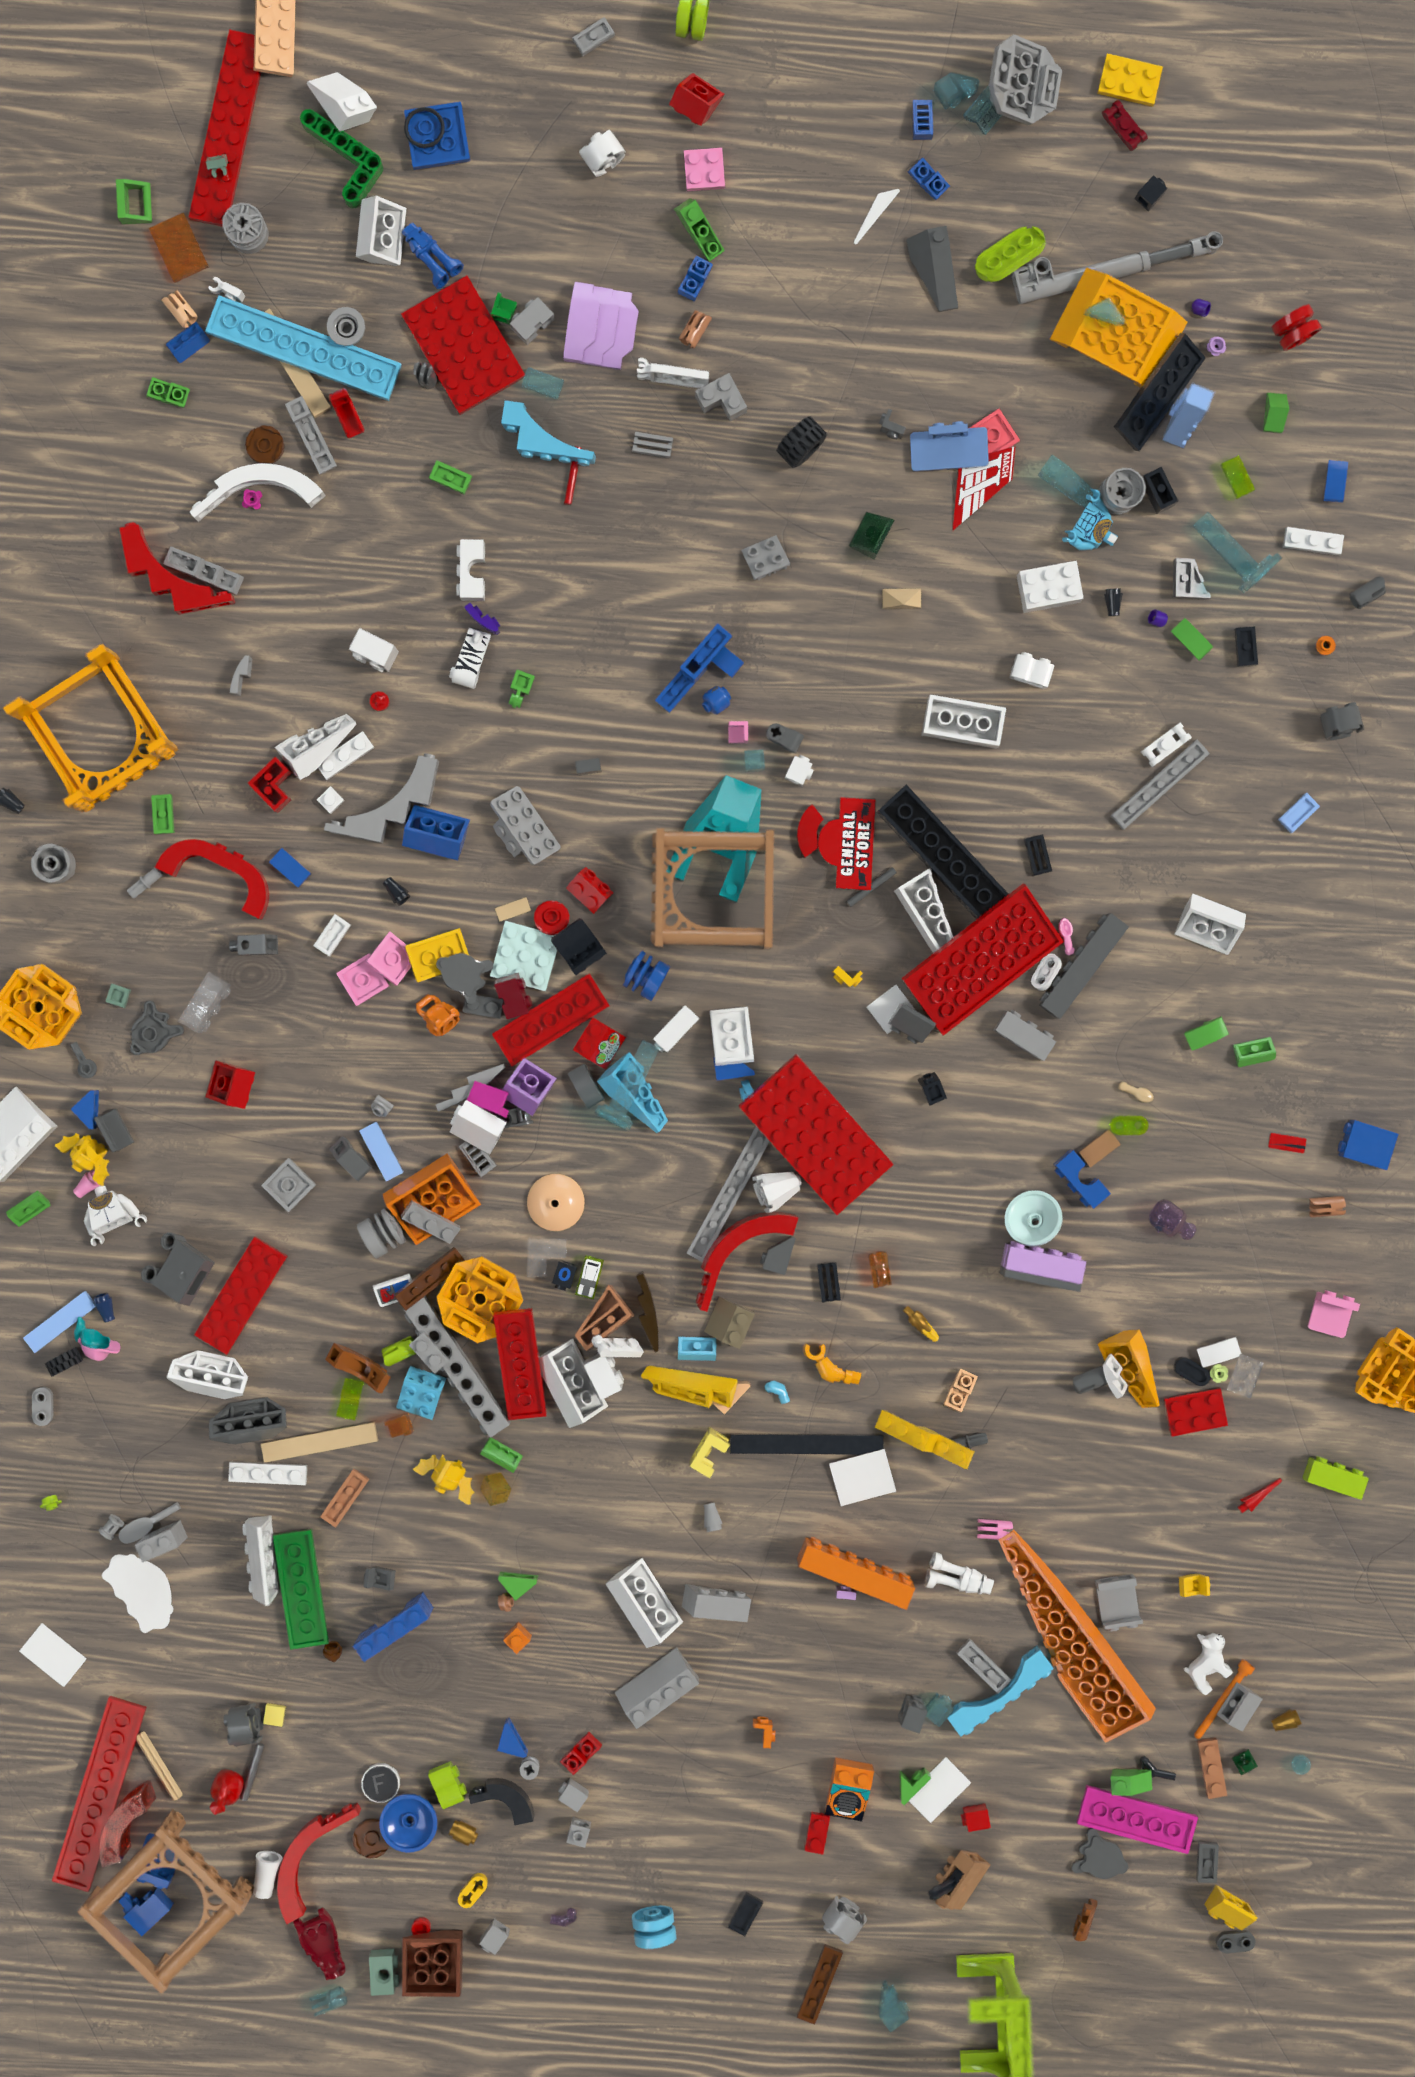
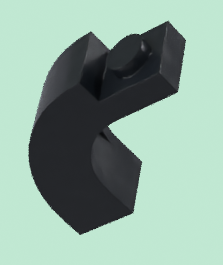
[469,1778,535,1826]

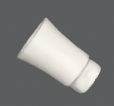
[253,1851,283,1899]

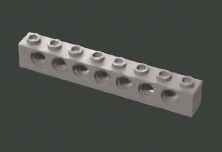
[404,1295,511,1438]

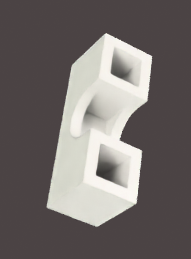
[456,540,485,601]

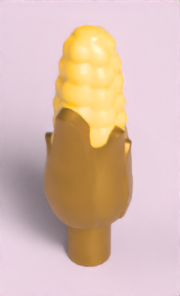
[903,1305,939,1342]

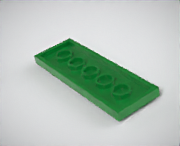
[273,1529,329,1650]

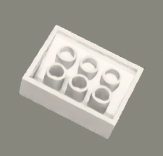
[0,1086,58,1182]
[243,1516,279,1606]

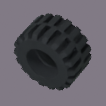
[776,416,827,468]

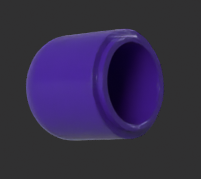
[1191,299,1211,317]
[1148,609,1168,627]

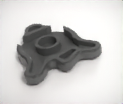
[436,953,493,1004]
[130,1001,184,1055]
[1071,1828,1128,1879]

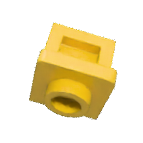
[832,966,863,987]
[1179,1573,1210,1597]

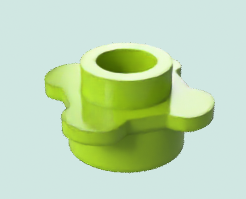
[40,1495,62,1511]

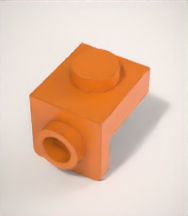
[753,1717,776,1749]

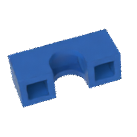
[1053,1149,1111,1209]

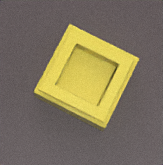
[263,1703,286,1727]

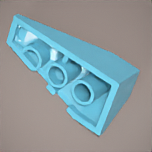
[597,1052,668,1133]

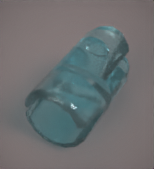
[309,1986,347,2017]

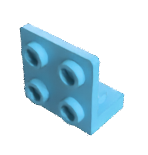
[397,1366,446,1420]

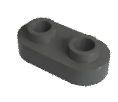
[1216,1930,1256,1954]

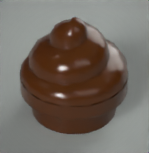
[323,1641,342,1662]

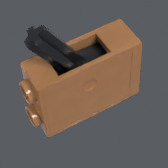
[928,1850,990,1910]

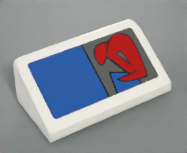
[373,1274,412,1307]

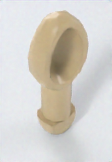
[1118,1082,1154,1103]

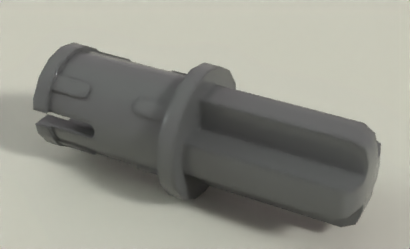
[953,1433,988,1449]

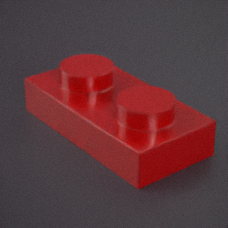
[804,1811,830,1855]

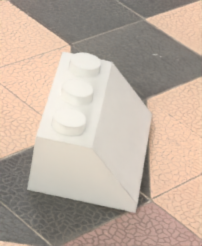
[356,196,406,266]
[1175,894,1246,955]

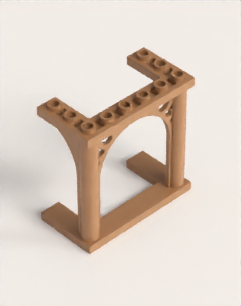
[651,828,774,949]
[78,1809,254,1994]

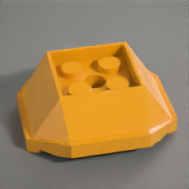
[0,964,82,1050]
[437,1256,523,1343]

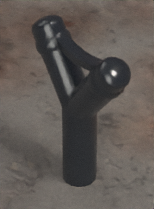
[1140,1756,1176,1781]

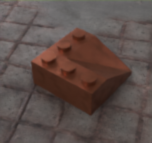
[402,1930,463,1997]

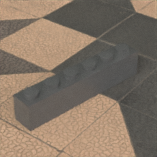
[1039,913,1129,1019]

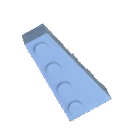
[1162,384,1214,448]

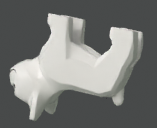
[1184,1633,1233,1695]

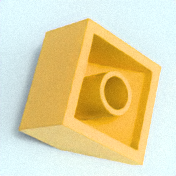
[1204,1885,1257,1930]

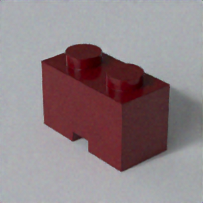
[494,972,532,1019]

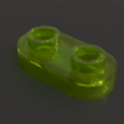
[1109,1116,1149,1135]

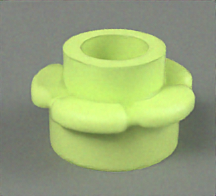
[1210,1364,1228,1383]

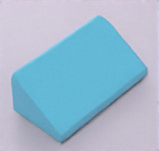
[678,1337,716,1361]

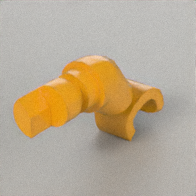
[803,1343,862,1385]

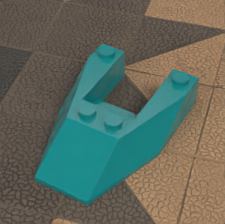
[666,775,762,903]

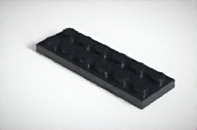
[1114,333,1206,451]

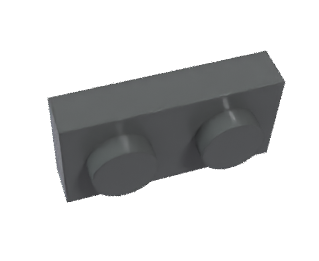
[462,995,504,1019]
[1196,1842,1219,1883]

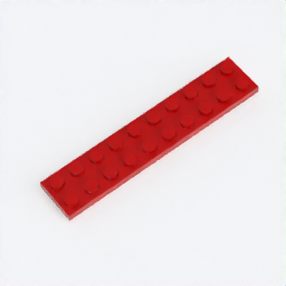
[189,29,261,227]
[52,1696,147,1892]

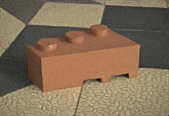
[575,1285,635,1351]

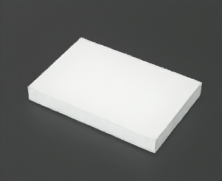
[710,1007,754,1066]

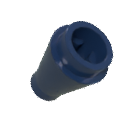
[93,1293,115,1323]

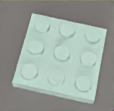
[490,921,557,991]

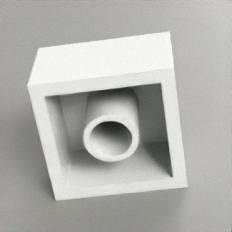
[349,628,399,672]
[584,1353,624,1400]

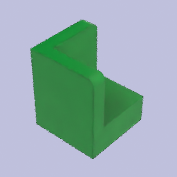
[491,292,517,325]

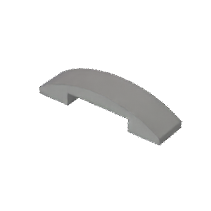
[285,396,337,475]

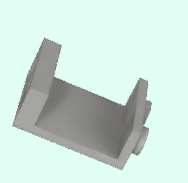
[1095,1574,1143,1631]

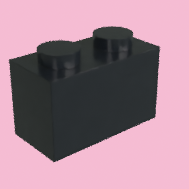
[1143,467,1178,514]

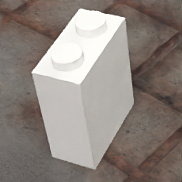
[654,1006,699,1052]
[450,1100,507,1154]

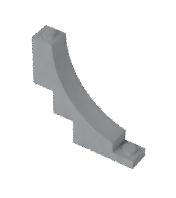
[324,753,439,843]

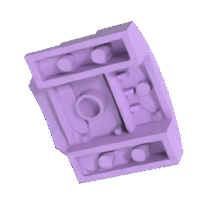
[563,282,639,370]

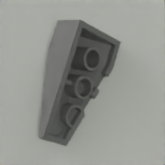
[906,226,958,312]

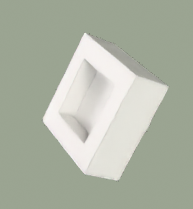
[317,786,345,814]

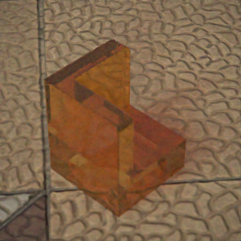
[384,1413,414,1438]

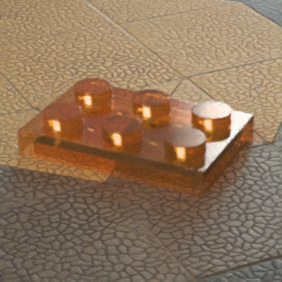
[149,212,209,283]

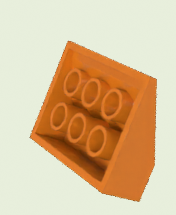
[383,1153,481,1245]

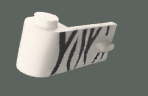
[449,628,491,689]

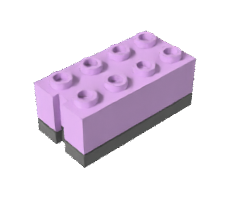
[999,1241,1086,1292]

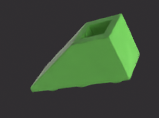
[674,198,725,262]

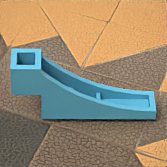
[501,401,596,466]

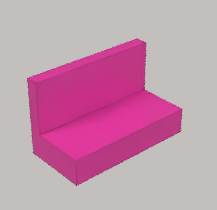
[467,1081,509,1118]

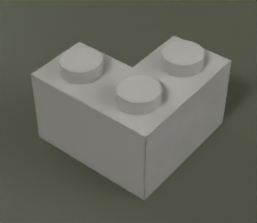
[695,373,747,421]

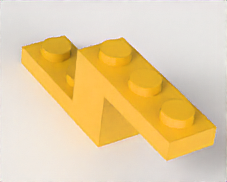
[875,1410,975,1469]

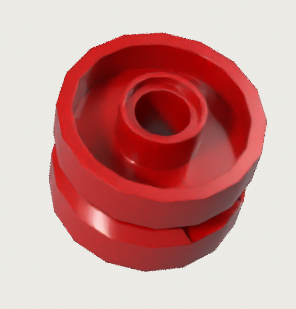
[1271,304,1322,351]

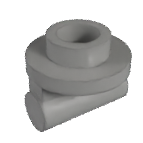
[371,1095,394,1117]

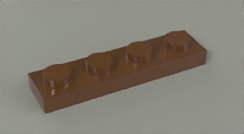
[393,1247,465,1311]
[797,1944,843,2025]

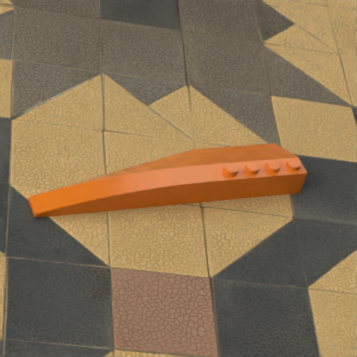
[998,1530,1156,1743]

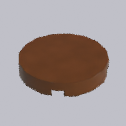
[245,425,285,464]
[352,1818,389,1859]

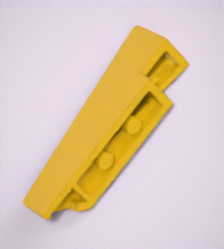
[641,1366,738,1408]

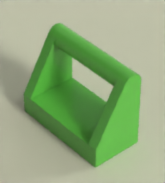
[116,179,152,224]

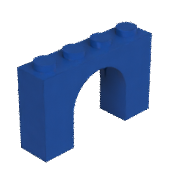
[353,1592,434,1662]

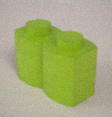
[428,1761,467,1809]

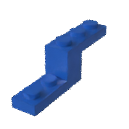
[655,623,732,714]

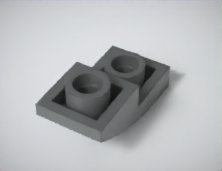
[568,1064,605,1109]

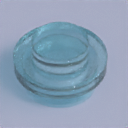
[1291,1755,1311,1775]

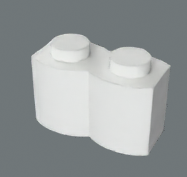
[1009,652,1054,689]

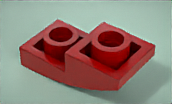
[560,1732,602,1775]

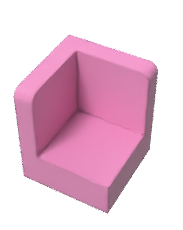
[728,721,748,744]

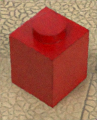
[961,1803,991,1832]

